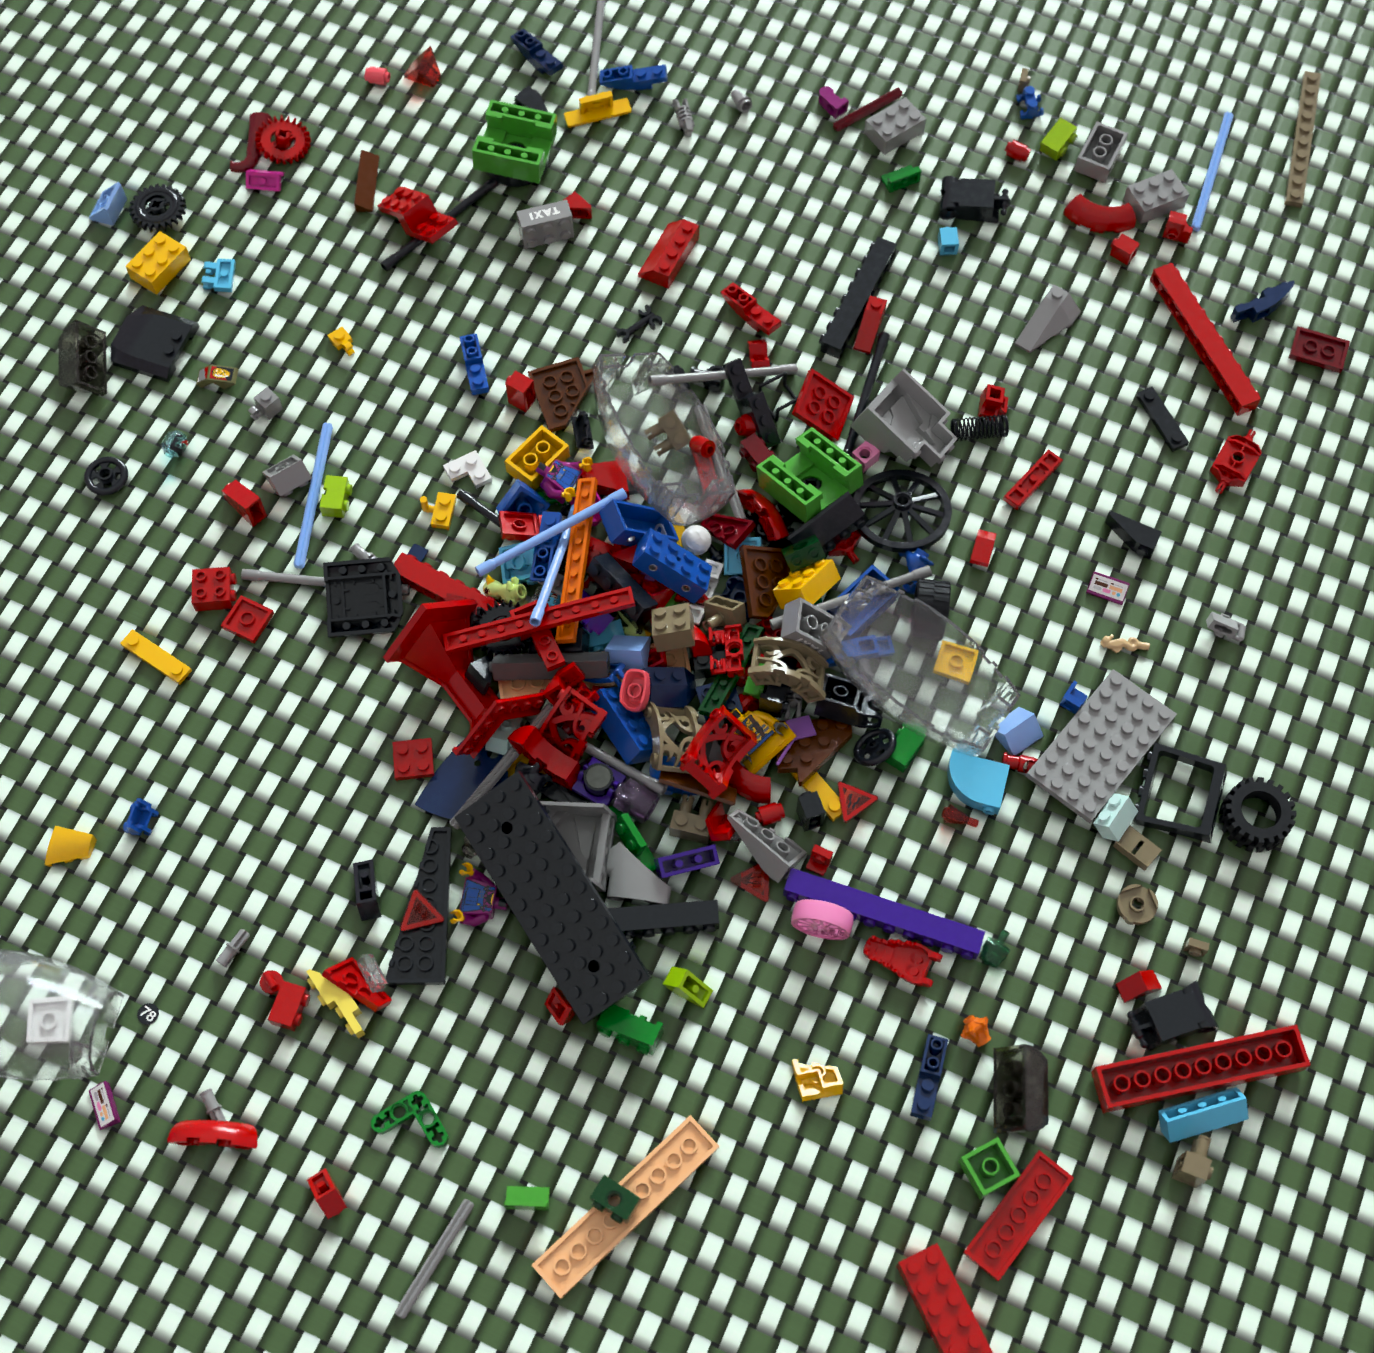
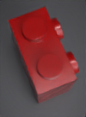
[191,567,237,611]

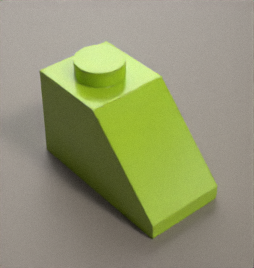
[663,966,713,1008]

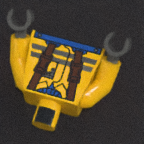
[729,708,788,769]

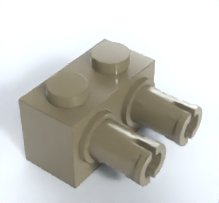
[644,409,691,457]
[669,794,714,845]
[1171,1135,1213,1188]

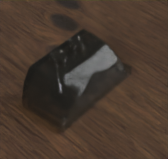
[59,320,107,396]
[994,1044,1049,1134]

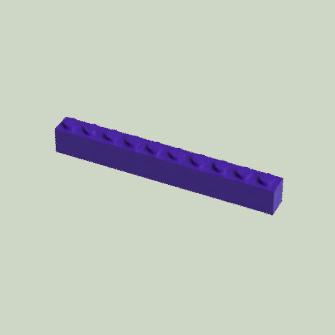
[783,868,986,960]

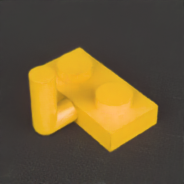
[420,492,457,530]

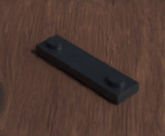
[1136,386,1189,452]

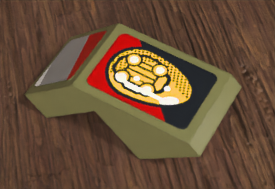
[196,364,239,389]

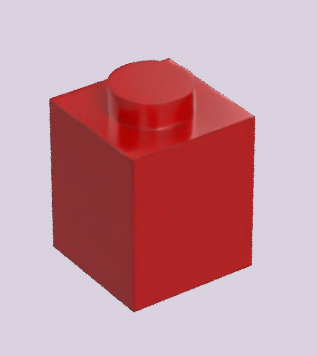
[1110,233,1140,265]

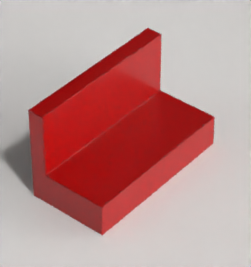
[705,801,735,841]

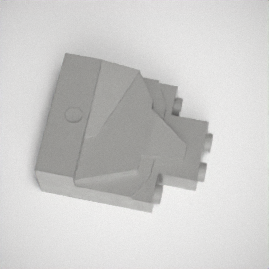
[850,368,958,467]
[540,801,617,892]

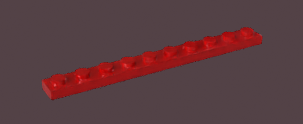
[442,586,636,655]

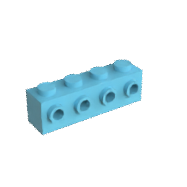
[1158,1087,1249,1143]

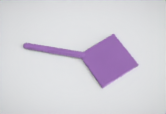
[776,715,817,766]

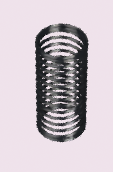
[951,414,1009,442]

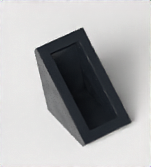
[465,655,493,695]

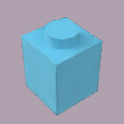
[938,227,959,255]

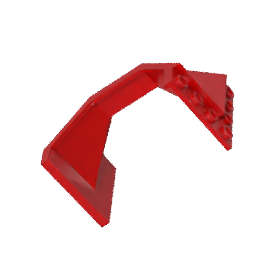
[383,599,546,759]

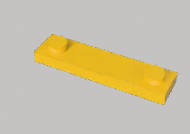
[120,629,192,685]
[791,772,848,822]

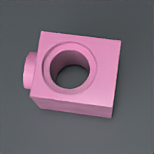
[852,441,880,473]

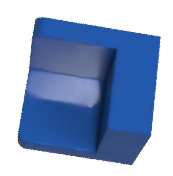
[1060,681,1088,714]

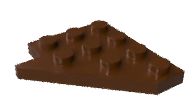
[528,357,599,432]
[739,545,790,620]
[774,719,852,786]

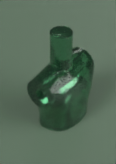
[979,930,1011,968]

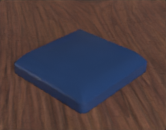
[407,543,428,562]

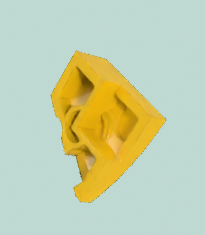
[45,826,97,867]
[792,1059,843,1102]

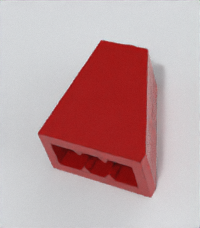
[578,459,629,500]
[221,479,267,527]

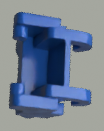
[1016,86,1044,119]
[123,798,159,836]

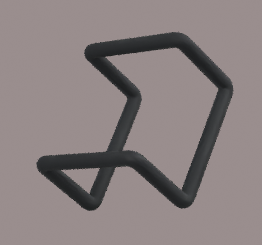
[758,372,798,422]

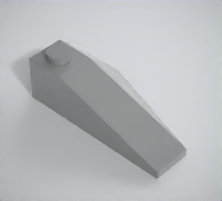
[1014,285,1081,353]
[727,809,807,883]

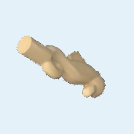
[1100,634,1150,653]

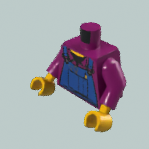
[535,457,593,504]
[450,862,508,927]

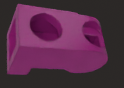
[818,86,849,119]

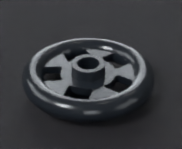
[84,456,128,496]
[853,728,897,766]

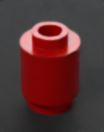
[1005,140,1031,162]
[689,435,716,458]
[755,802,785,826]

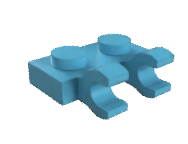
[202,258,236,292]

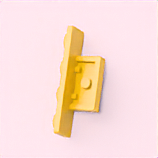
[564,91,632,128]

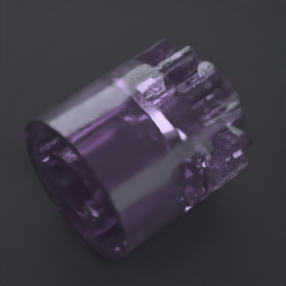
[613,778,660,825]

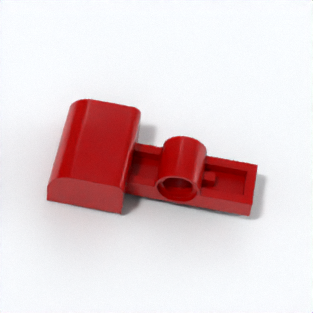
[509,600,566,672]

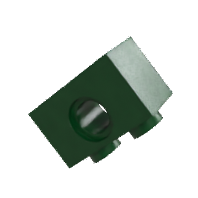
[781,534,826,573]
[590,1175,641,1224]

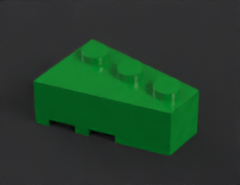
[596,1005,664,1056]

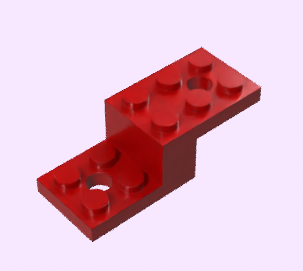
[377,186,458,244]

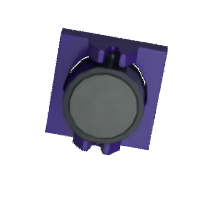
[572,757,626,807]

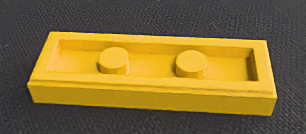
[743,722,797,774]

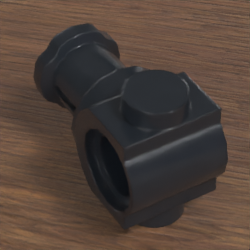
[690,365,725,392]

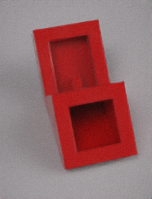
[747,339,770,368]
[970,529,996,567]
[543,661,585,706]

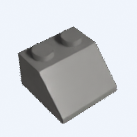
[262,454,312,497]

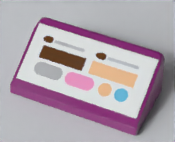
[1086,572,1130,605]
[89,1081,121,1130]

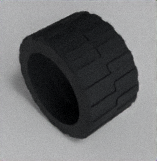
[911,578,951,638]

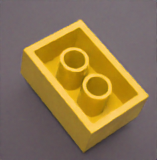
[125,231,191,295]
[505,425,570,490]
[773,559,841,609]

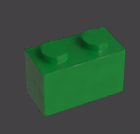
[884,724,926,773]

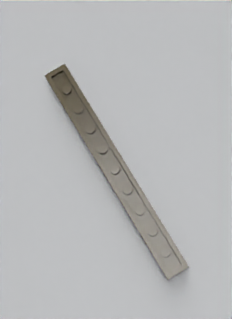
[1284,71,1321,208]

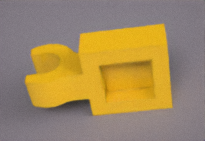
[328,326,355,356]

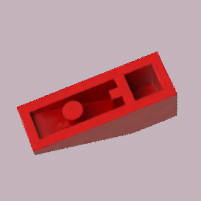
[853,295,887,354]

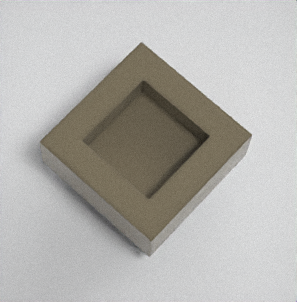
[1017,68,1031,93]
[1183,938,1210,957]

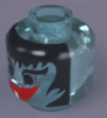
[161,430,189,458]

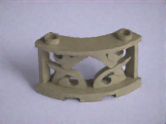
[748,636,829,703]
[644,702,703,774]

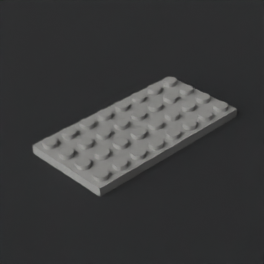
[1026,669,1177,823]

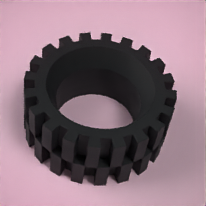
[1219,777,1297,853]

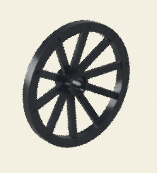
[853,469,952,553]

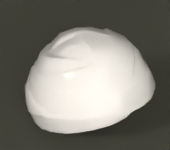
[681,525,711,555]

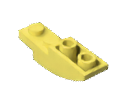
[306,969,365,1039]

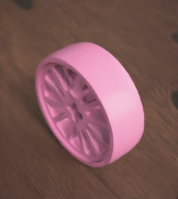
[791,899,854,940]

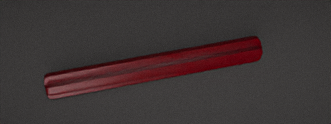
[833,87,903,132]

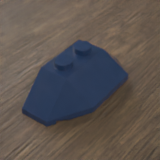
[641,667,697,709]

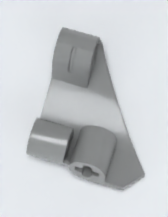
[606,842,671,905]

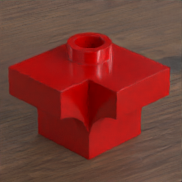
[1162,211,1193,244]
[978,384,1008,422]

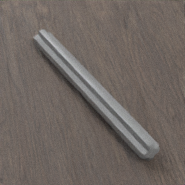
[395,1199,474,1319]

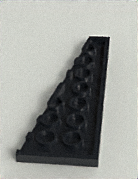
[384,827,452,985]

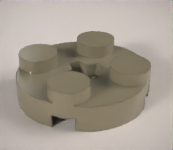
[1116,884,1158,925]

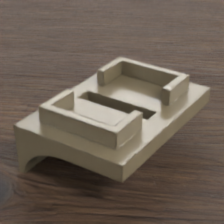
[1113,825,1162,871]

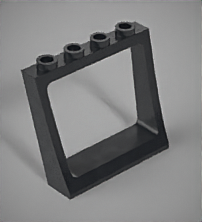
[1135,743,1227,843]

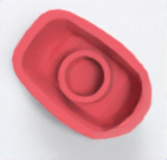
[620,669,650,712]

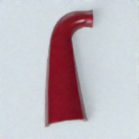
[230,112,273,173]

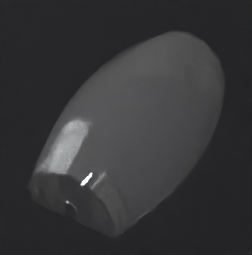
[593,352,735,526]
[818,575,1021,757]
[0,949,124,1081]

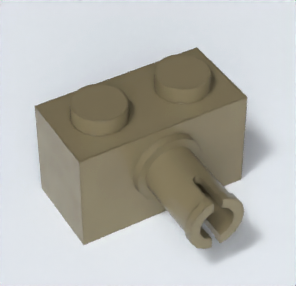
[702,595,747,632]

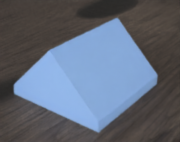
[89,182,127,226]
[605,635,651,674]
[989,707,1044,756]

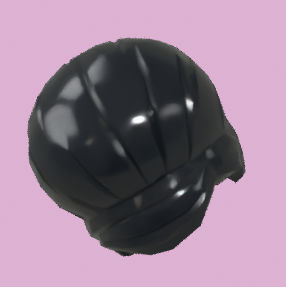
[514,761,553,795]

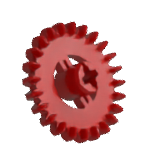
[255,115,311,165]

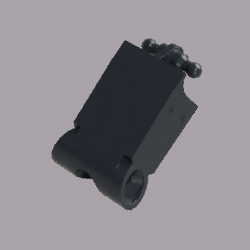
[939,176,1011,223]
[1127,980,1219,1051]

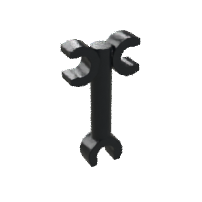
[617,304,662,343]

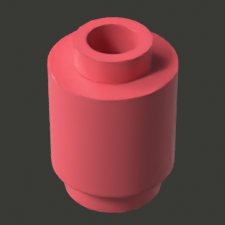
[365,66,390,86]

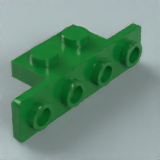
[608,803,656,872]

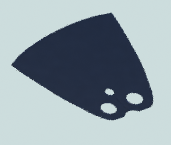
[415,740,508,819]

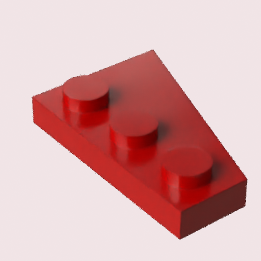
[322,957,392,1012]

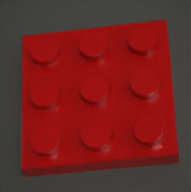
[792,368,854,442]

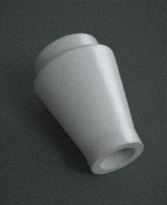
[731,89,752,112]

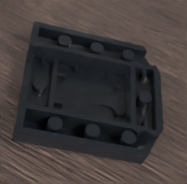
[111,305,200,383]
[323,557,404,638]

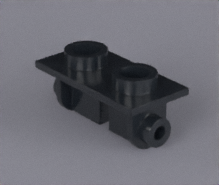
[571,411,594,449]

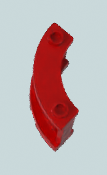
[539,686,608,761]
[680,705,757,800]

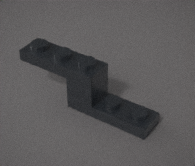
[723,358,781,448]

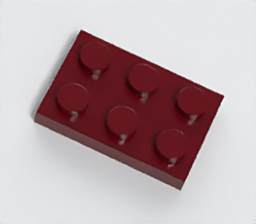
[1288,326,1350,373]

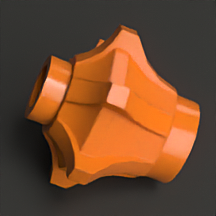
[960,1015,991,1047]

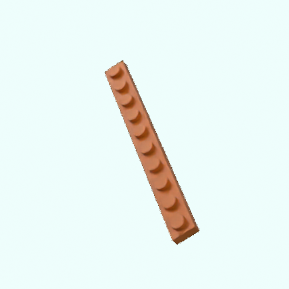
[555,477,598,644]

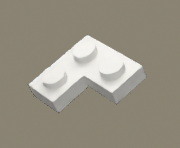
[443,450,492,489]

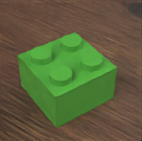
[958,1137,1021,1200]

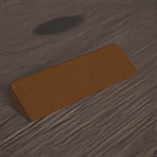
[354,150,380,212]
[658,771,737,806]

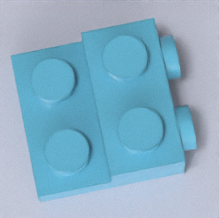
[499,542,538,585]

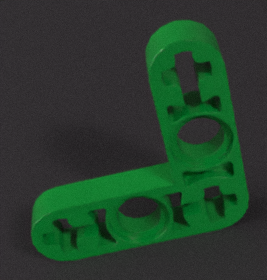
[371,1091,448,1148]

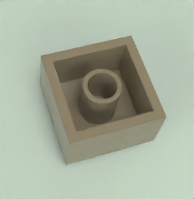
[651,603,695,652]

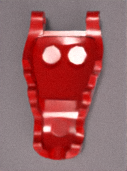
[863,935,943,987]

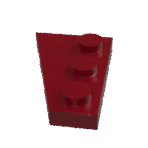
[700,513,756,550]

